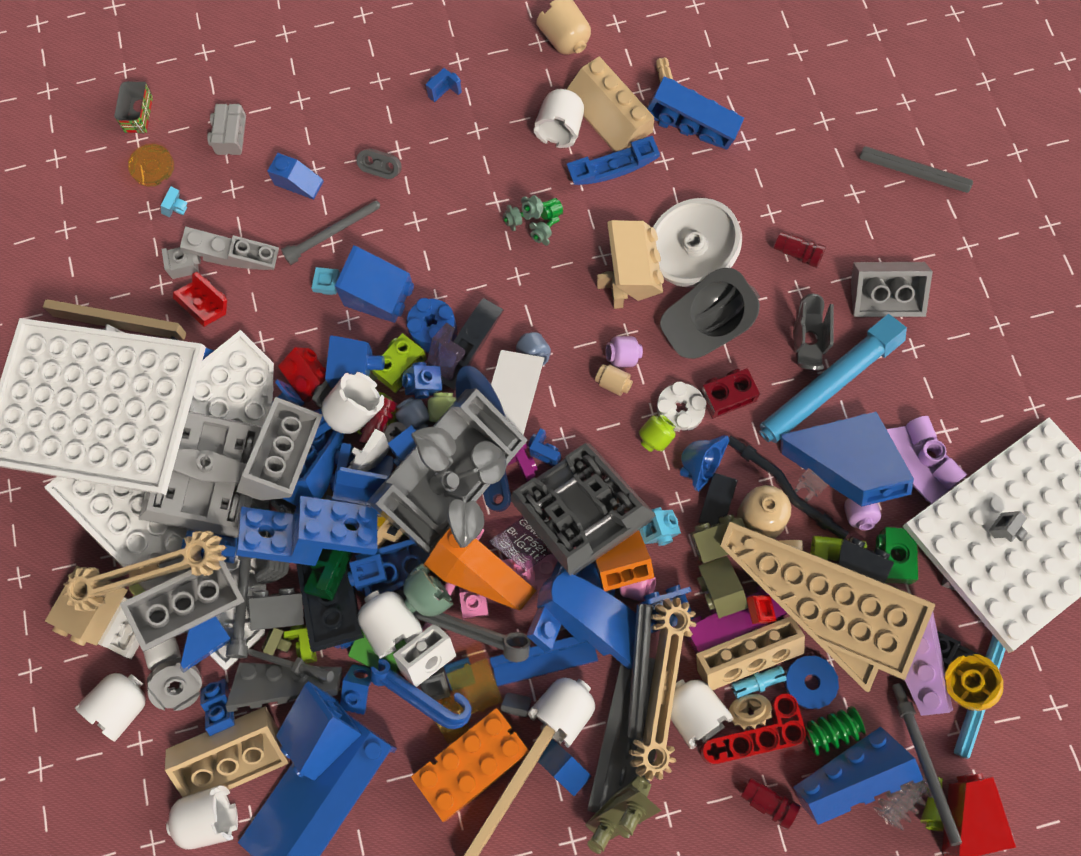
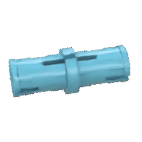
[731,665,787,699]

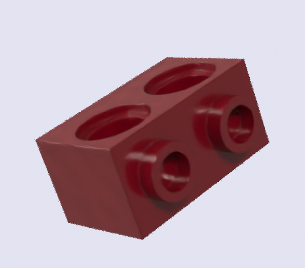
[701,368,760,419]

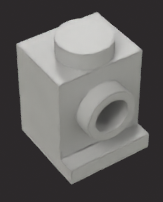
[162,247,201,279]

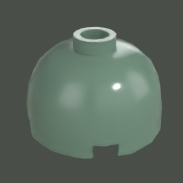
[403,563,453,617]

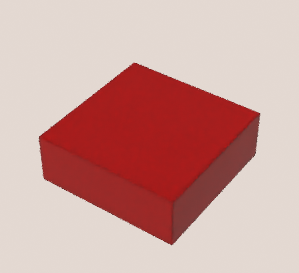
[746,595,776,624]

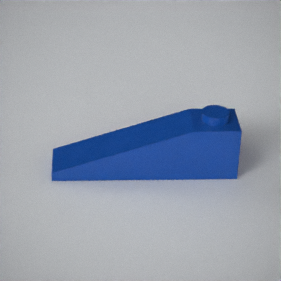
[283,428,345,506]

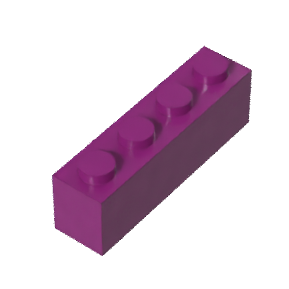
[686,585,788,654]

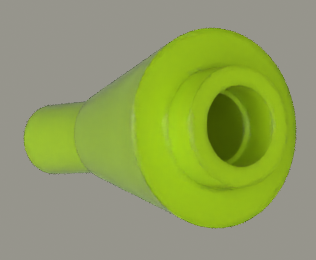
[920,777,944,831]

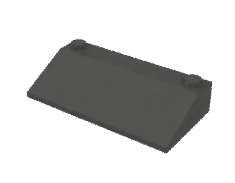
[367,388,528,555]

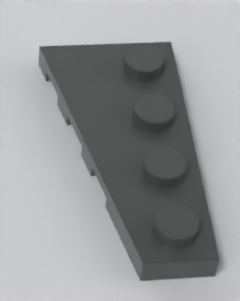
[226,663,343,712]

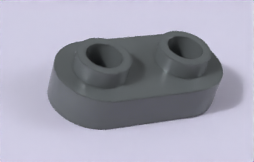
[357,148,402,179]

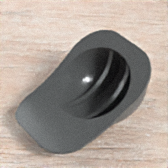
[660,268,760,359]

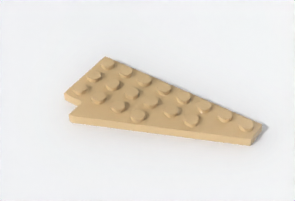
[720,522,936,692]

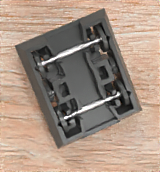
[511,443,656,575]

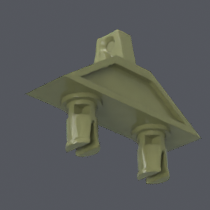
[585,775,662,854]

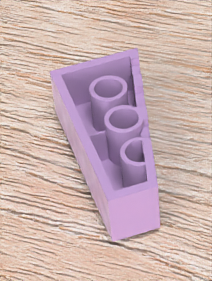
[905,612,953,716]

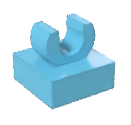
[161,187,187,217]
[312,267,340,295]

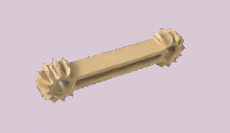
[63,531,227,611]
[629,598,697,781]

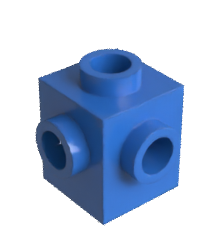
[402,362,442,399]

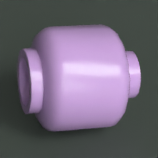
[605,336,643,368]
[844,498,881,530]

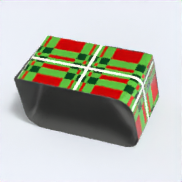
[114,81,153,133]

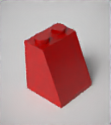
[942,773,1016,856]

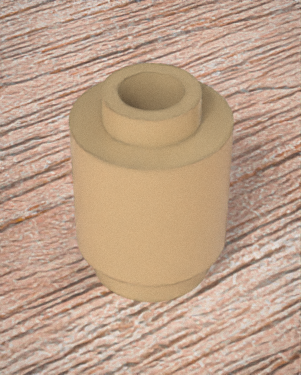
[595,364,633,396]

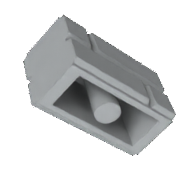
[208,104,246,155]

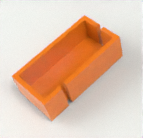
[411,708,529,822]

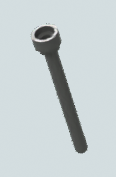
[281,201,380,266]
[226,559,251,659]

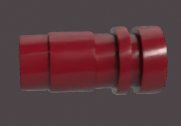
[774,231,826,268]
[359,397,397,445]
[740,778,801,830]

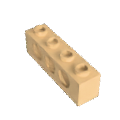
[696,616,805,690]

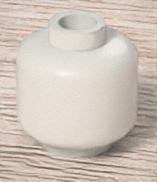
[143,637,181,671]

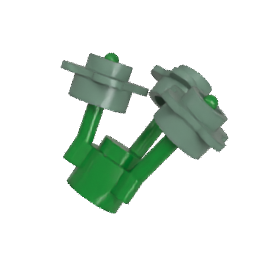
[503,195,563,246]

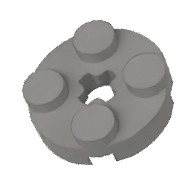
[147,657,202,711]

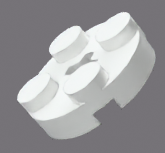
[657,382,706,432]

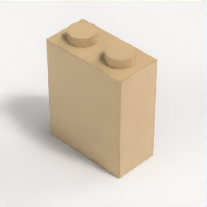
[45,566,128,646]

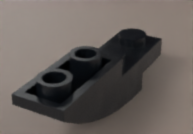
[440,298,504,390]

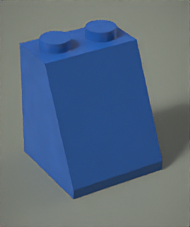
[335,245,414,323]
[276,681,362,781]

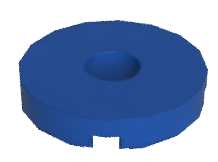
[785,656,839,709]

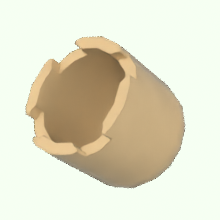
[536,0,591,55]
[737,485,791,539]

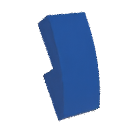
[200,678,235,736]

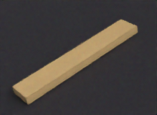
[43,299,186,340]
[464,725,556,856]

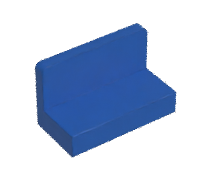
[332,467,389,514]

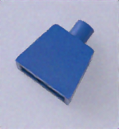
[325,336,385,388]

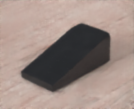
[698,473,738,526]

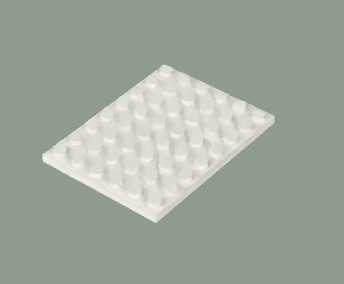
[0,318,206,495]
[903,418,1081,653]

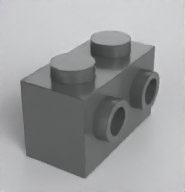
[246,587,304,631]

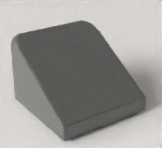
[420,667,451,701]
[501,693,532,718]

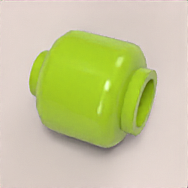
[639,415,676,452]

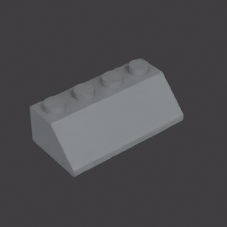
[236,397,323,501]
[120,561,245,652]

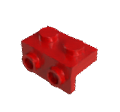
[173,272,227,327]
[278,347,326,402]

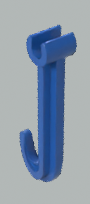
[371,659,471,729]

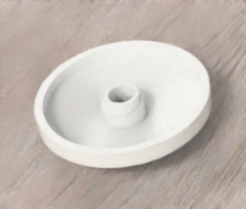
[653,198,742,287]

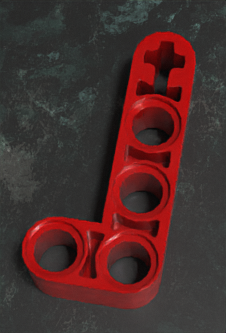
[700,694,806,765]

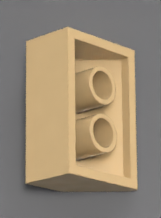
[607,220,664,301]

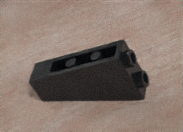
[838,536,894,583]

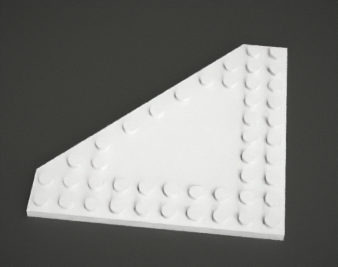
[44,330,274,671]

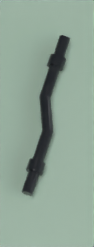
[728,435,849,539]

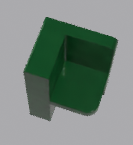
[304,548,352,600]

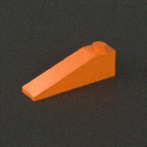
[424,528,537,611]

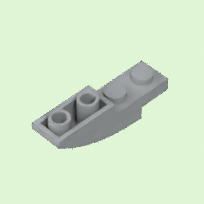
[180,226,279,270]

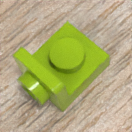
[283,625,317,663]

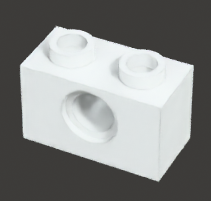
[393,624,456,687]

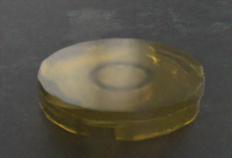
[128,144,174,187]

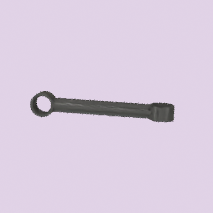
[395,590,530,662]

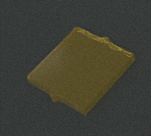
[446,658,503,714]

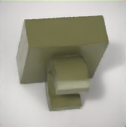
[261,627,292,656]

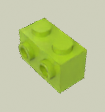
[372,333,427,393]

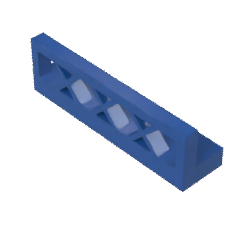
[490,637,598,687]

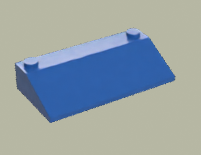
[238,713,397,856]

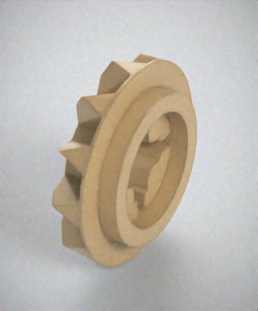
[729,694,772,730]

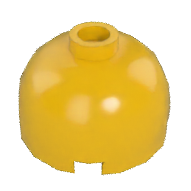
[945,654,1003,711]

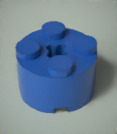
[407,298,457,354]

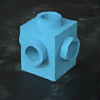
[639,507,681,546]

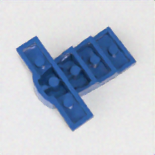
[526,561,636,669]

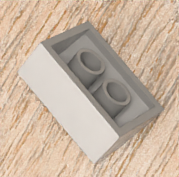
[851,262,933,317]

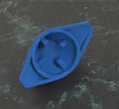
[680,435,729,492]

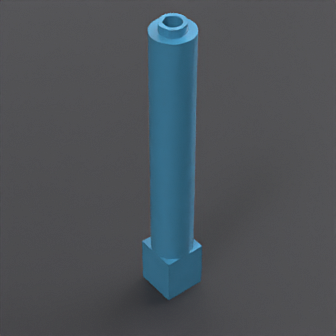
[759,313,907,443]

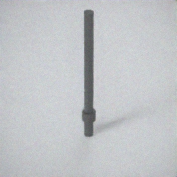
[892,683,962,846]

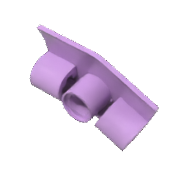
[887,416,967,504]

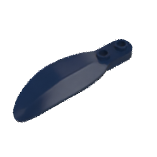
[456,366,511,512]

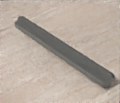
[860,146,973,193]
[627,604,653,739]

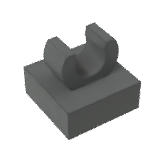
[989,511,1028,542]

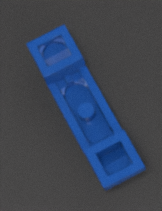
[567,136,660,185]

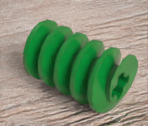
[804,706,866,756]

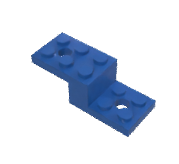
[236,496,378,566]

